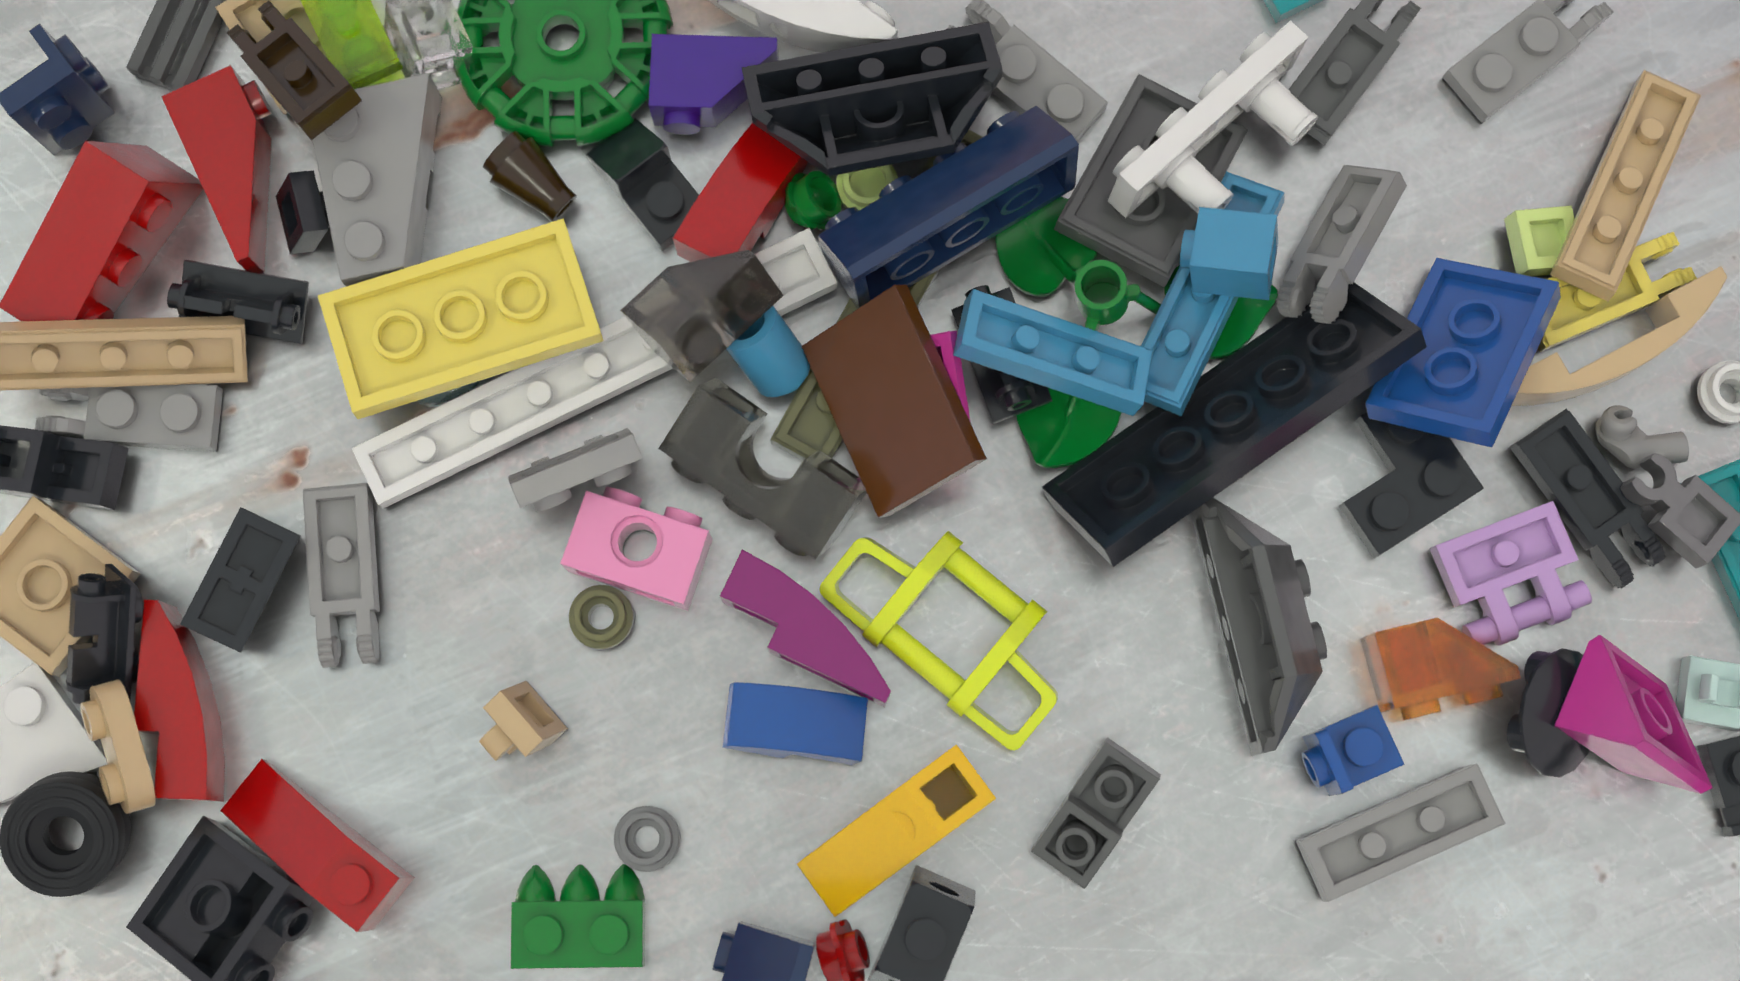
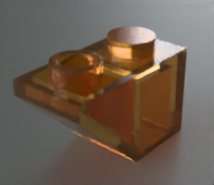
[1360,618,1521,721]

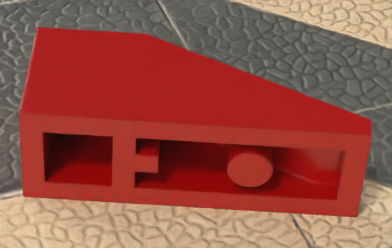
[161,65,272,273]
[220,759,415,932]

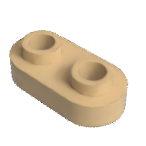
[80,679,155,814]

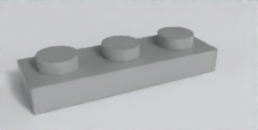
[1296,763,1506,902]

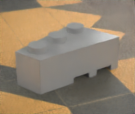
[312,73,442,286]

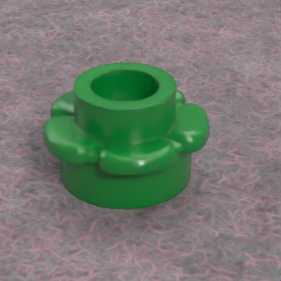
[784,171,842,230]

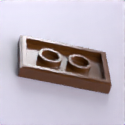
[802,285,987,518]

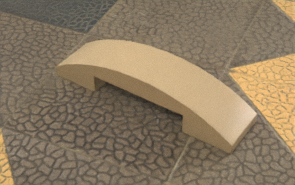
[1512,266,1727,406]

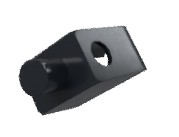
[867,865,976,981]

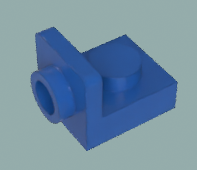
[1301,705,1405,796]

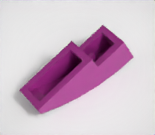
[720,549,891,708]

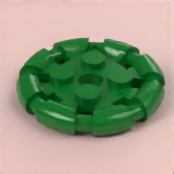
[452,0,673,147]

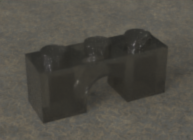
[658,378,867,560]

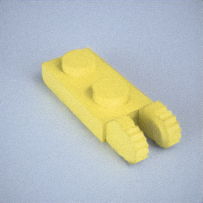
[1538,232,1697,353]

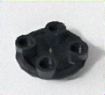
[1507,648,1589,778]

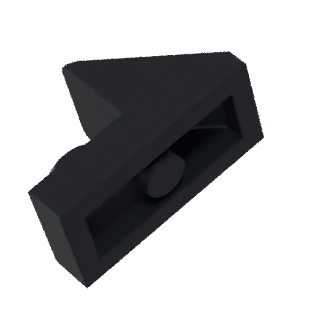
[586,118,699,251]

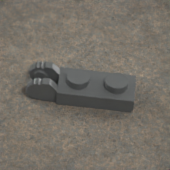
[1288,0,1421,146]

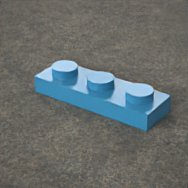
[953,289,1153,416]

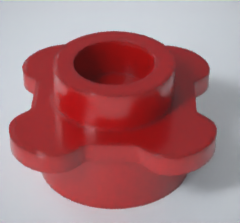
[816,919,870,981]

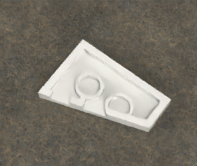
[0,662,108,804]

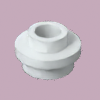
[1697,360,1740,424]

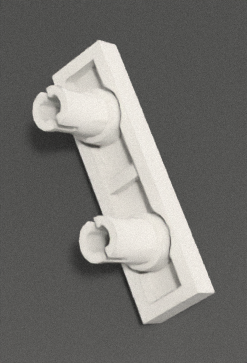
[1108,20,1318,218]

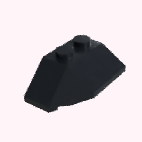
[742,22,1002,176]

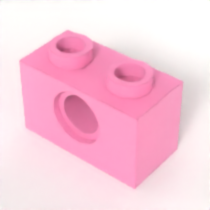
[560,487,713,611]

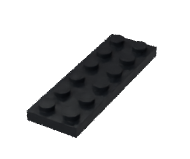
[1042,282,1427,567]

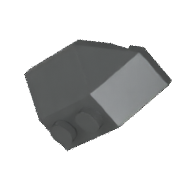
[1191,497,1327,756]

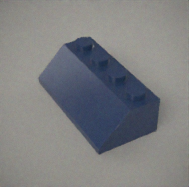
[818,106,1079,309]

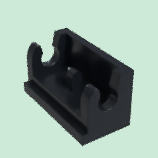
[180,507,301,653]

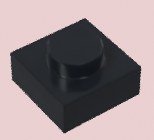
[276,170,330,254]

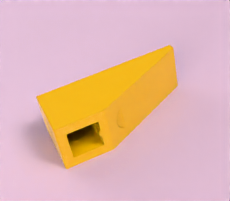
[797,744,996,917]

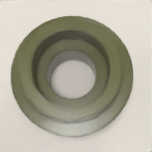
[569,585,634,650]

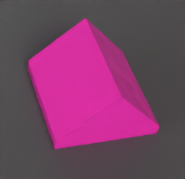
[1555,635,1713,794]

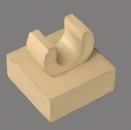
[479,681,568,761]

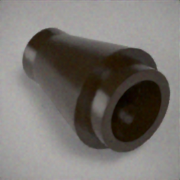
[483,131,577,222]

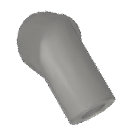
[1595,405,1689,469]

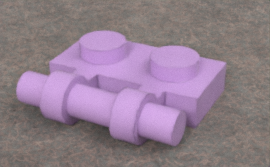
[1430,501,1592,649]

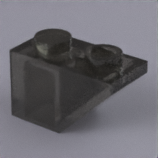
[620,250,784,383]

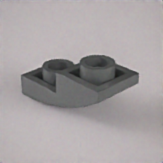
[1031,737,1161,889]

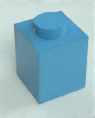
[1180,207,1278,300]

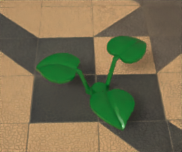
[996,197,1278,468]

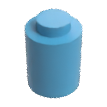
[719,300,811,397]

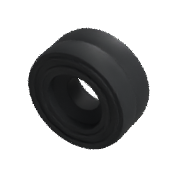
[0,771,131,897]

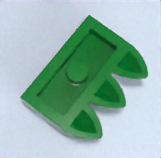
[511,864,645,969]

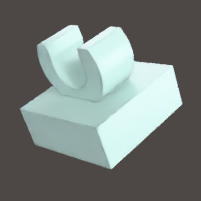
[1676,655,1740,732]

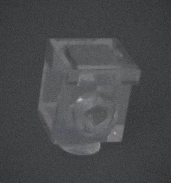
[384,0,473,89]

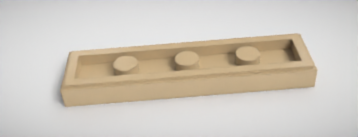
[1550,70,1701,302]
[0,316,248,391]

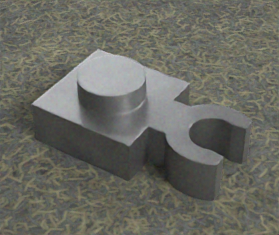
[1620,453,1740,569]

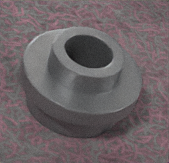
[614,806,680,872]

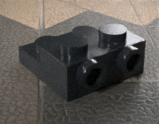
[126,816,314,981]

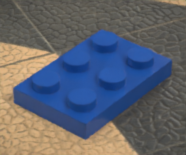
[1365,258,1561,448]

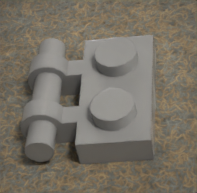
[508,428,643,512]

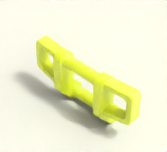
[819,531,1058,750]

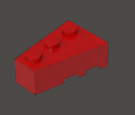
[0,141,203,321]

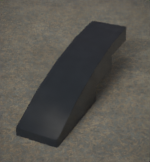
[0,425,129,510]

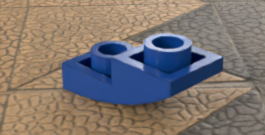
[722,682,868,765]

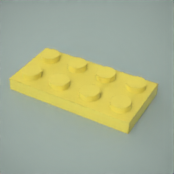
[318,218,604,419]

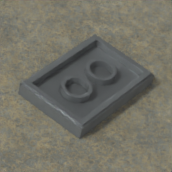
[1054,73,1248,287]

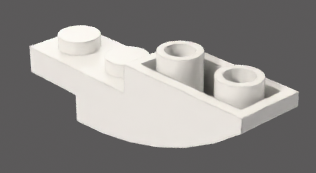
[708,0,898,53]

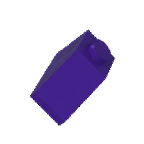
[649,34,779,135]

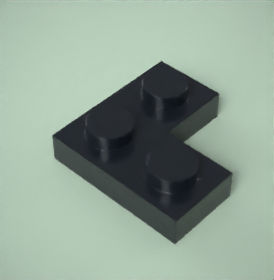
[1339,412,1484,558]

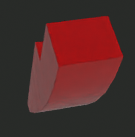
[673,122,808,283]
[134,599,225,802]

